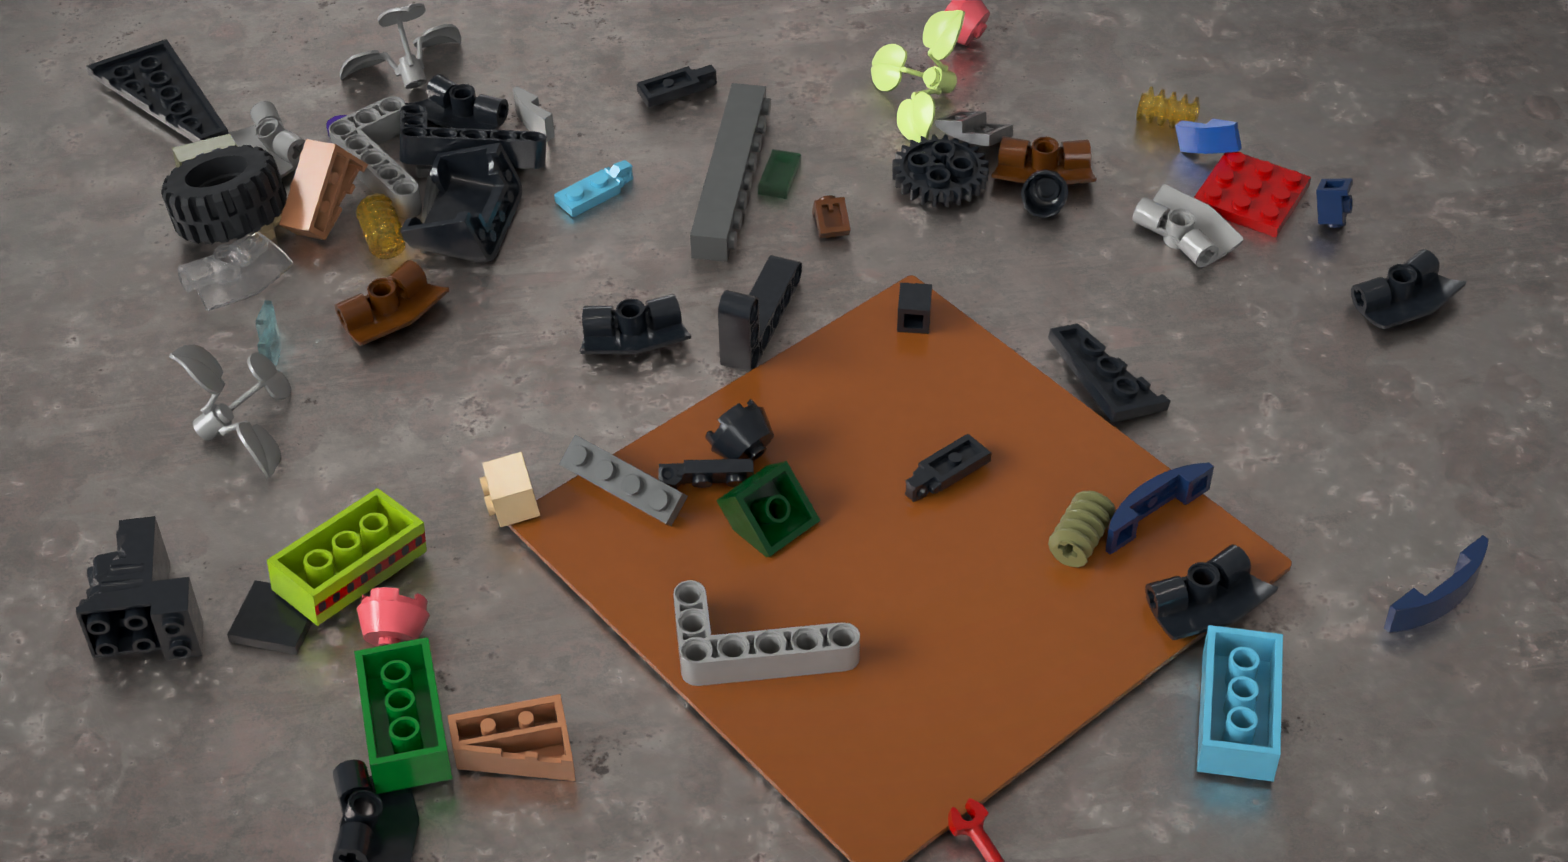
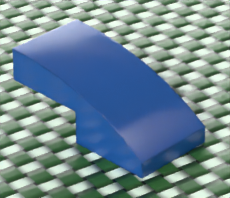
[1175,118,1242,154]

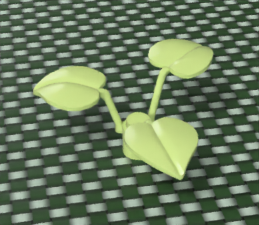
[871,10,965,143]

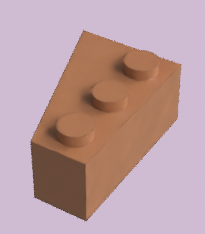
[279,139,368,240]
[447,694,576,781]

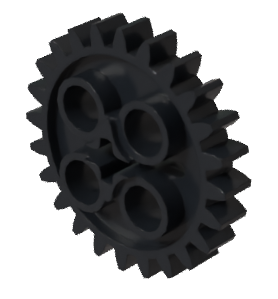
[892,134,989,207]

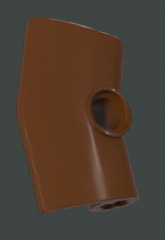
[991,136,1097,184]
[334,260,450,346]

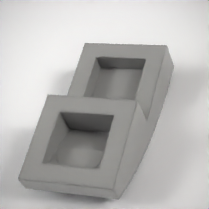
[513,86,555,142]

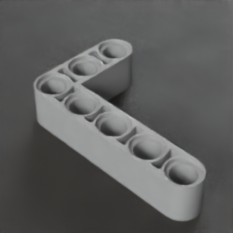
[329,96,422,219]
[673,580,860,686]

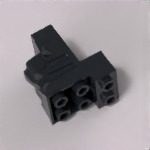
[76,516,203,660]

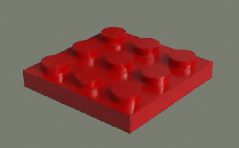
[1194,151,1311,238]

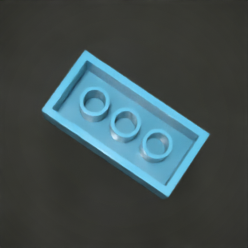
[1197,625,1283,782]

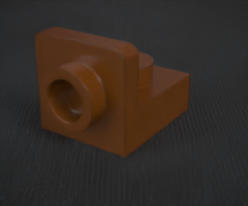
[812,195,851,239]

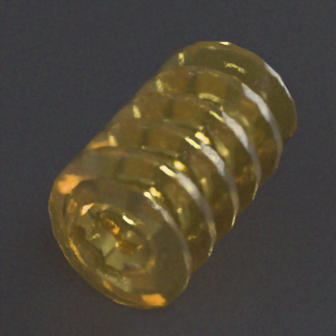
[1136,86,1200,129]
[356,193,406,259]

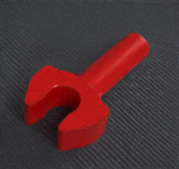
[948,798,1005,862]

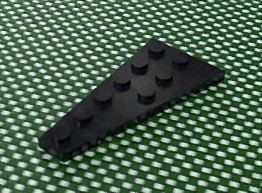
[86,39,229,142]

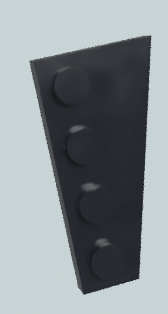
[1048,323,1171,422]

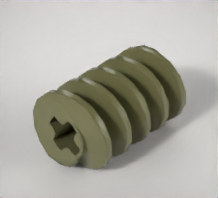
[1048,491,1116,567]

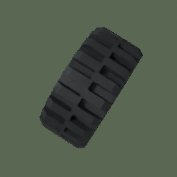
[161,145,287,245]

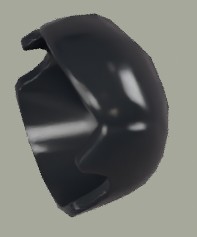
[1021,169,1069,218]

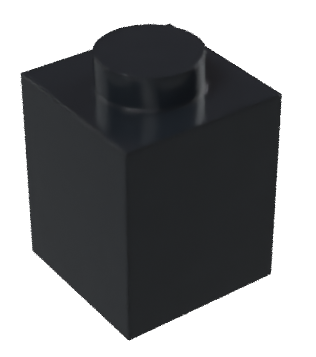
[897,282,932,334]

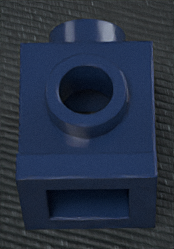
[1316,178,1353,228]

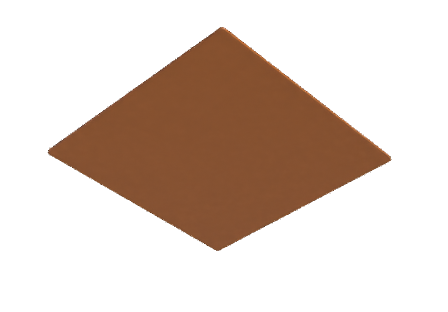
[508,275,1292,862]

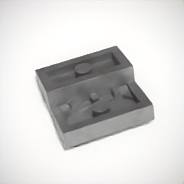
[935,110,1013,146]

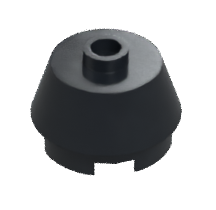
[705,399,774,461]

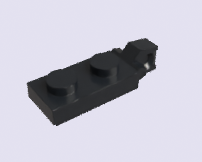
[637,65,717,108]
[905,434,992,502]
[658,459,754,489]

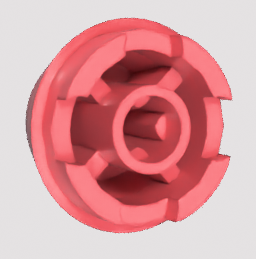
[945,0,990,46]
[357,587,430,646]

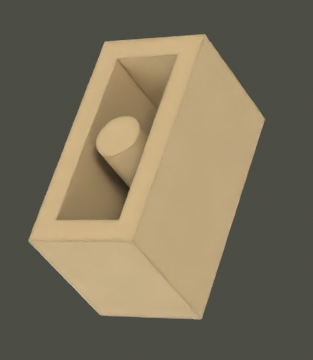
[479,451,540,528]

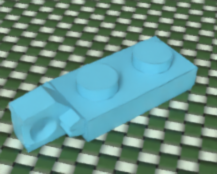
[554,160,633,217]

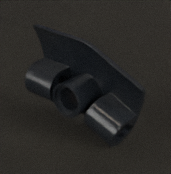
[405,74,509,130]
[1351,249,1467,329]
[579,293,691,354]
[1145,544,1278,640]
[332,759,419,862]

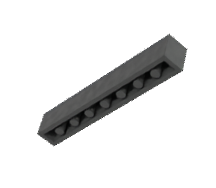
[690,83,771,262]

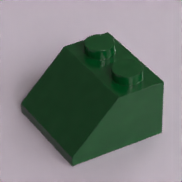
[716,461,821,557]

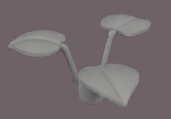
[340,3,461,89]
[169,345,291,479]

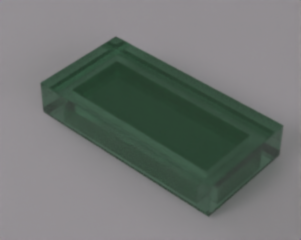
[757,149,801,199]

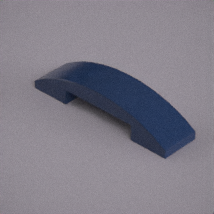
[1105,462,1214,555]
[1384,535,1489,633]

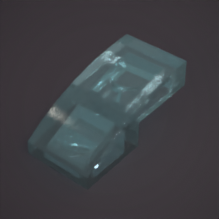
[255,300,281,366]

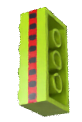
[267,488,427,626]

